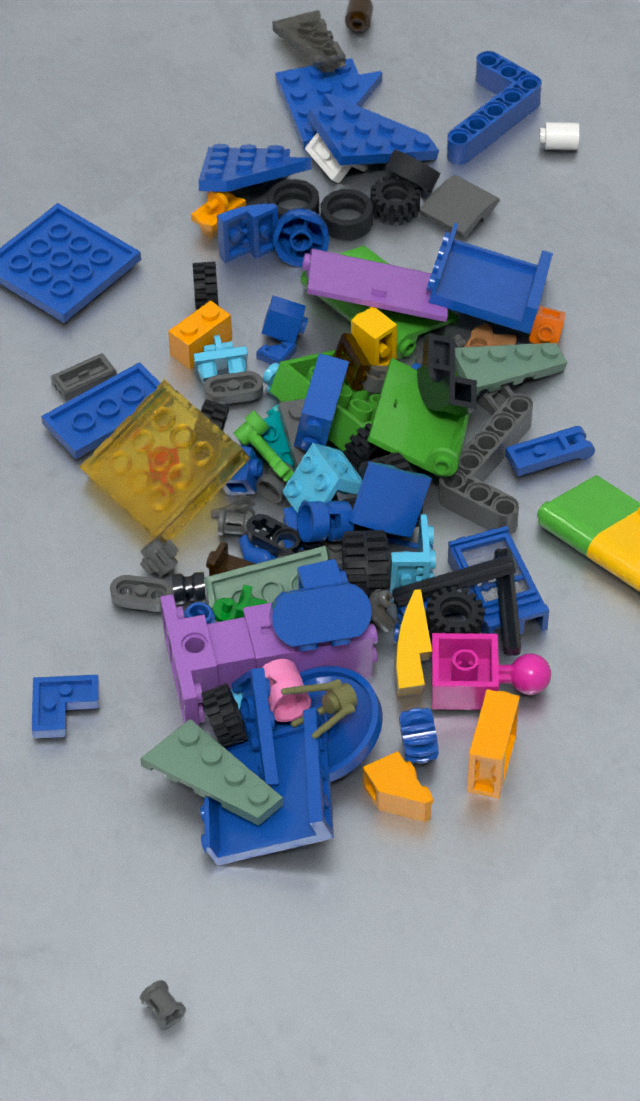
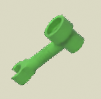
[233,410,294,482]

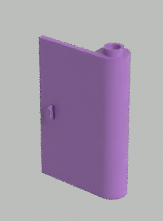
[302,249,448,322]

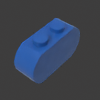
[269,582,372,651]

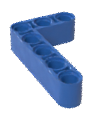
[447,51,542,165]

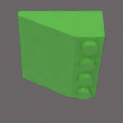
[269,350,395,452]

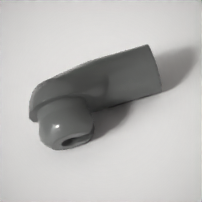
[369,589,395,632]

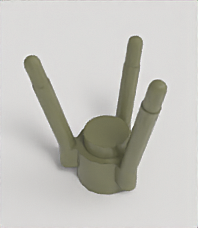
[281,679,358,739]

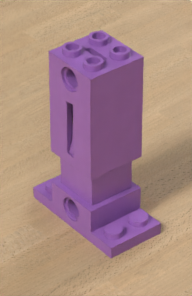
[160,594,378,727]

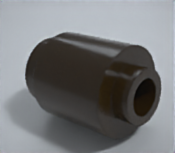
[345,0,373,32]

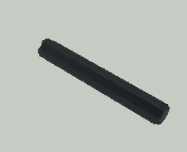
[494,548,521,656]
[392,555,517,606]

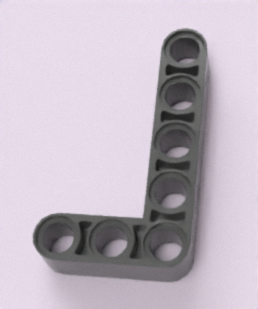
[439,394,533,535]

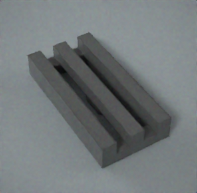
[51,353,117,401]

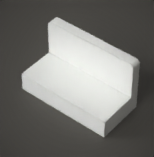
[305,133,368,183]

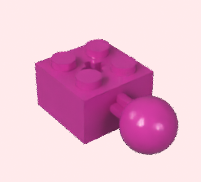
[432,633,551,710]

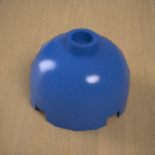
[272,208,330,267]

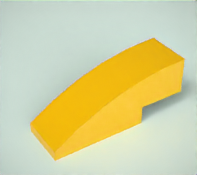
[394,589,432,697]

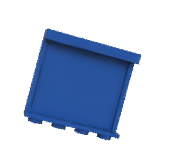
[426,223,553,334]
[200,707,334,865]

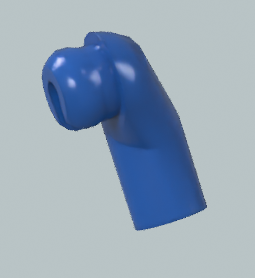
[238,535,277,564]

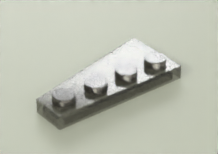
[272,10,346,72]

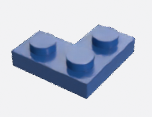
[32,674,99,739]

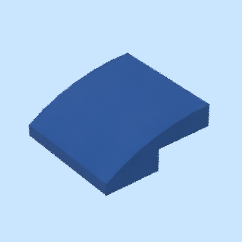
[217,204,278,263]
[349,461,432,538]

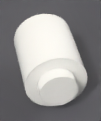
[539,122,579,150]

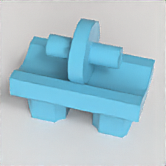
[193,335,248,385]

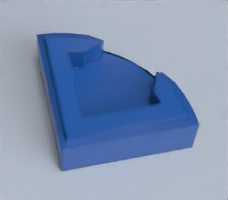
[256,342,297,365]

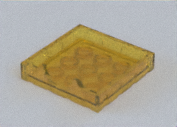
[79,379,250,542]

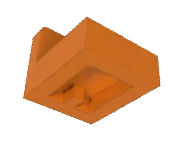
[529,306,566,345]

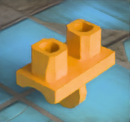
[191,191,246,238]

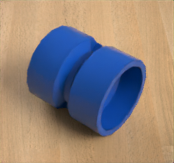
[297,501,354,543]

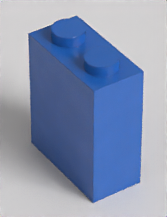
[294,353,349,452]

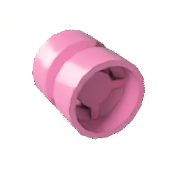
[262,659,311,722]

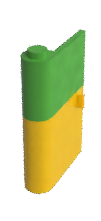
[537,475,640,592]

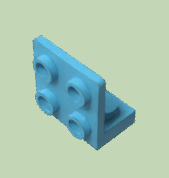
[283,443,363,513]
[390,514,436,603]

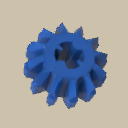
[399,707,439,764]

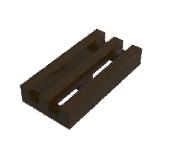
[333,333,371,391]

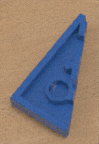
[231,668,279,786]

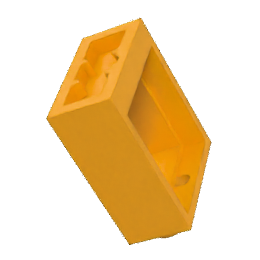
[467,689,520,799]

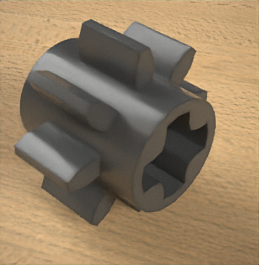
[139,537,179,577]

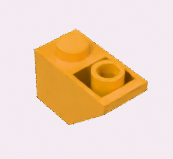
[363,751,434,822]

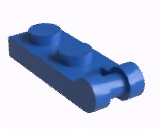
[505,426,595,477]

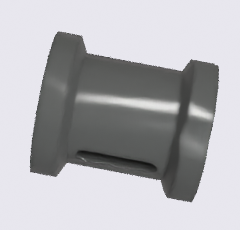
[218,508,253,536]
[140,980,186,1029]

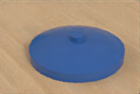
[272,666,383,782]

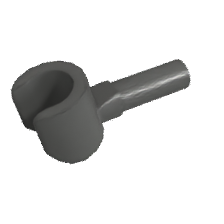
[210,495,256,518]

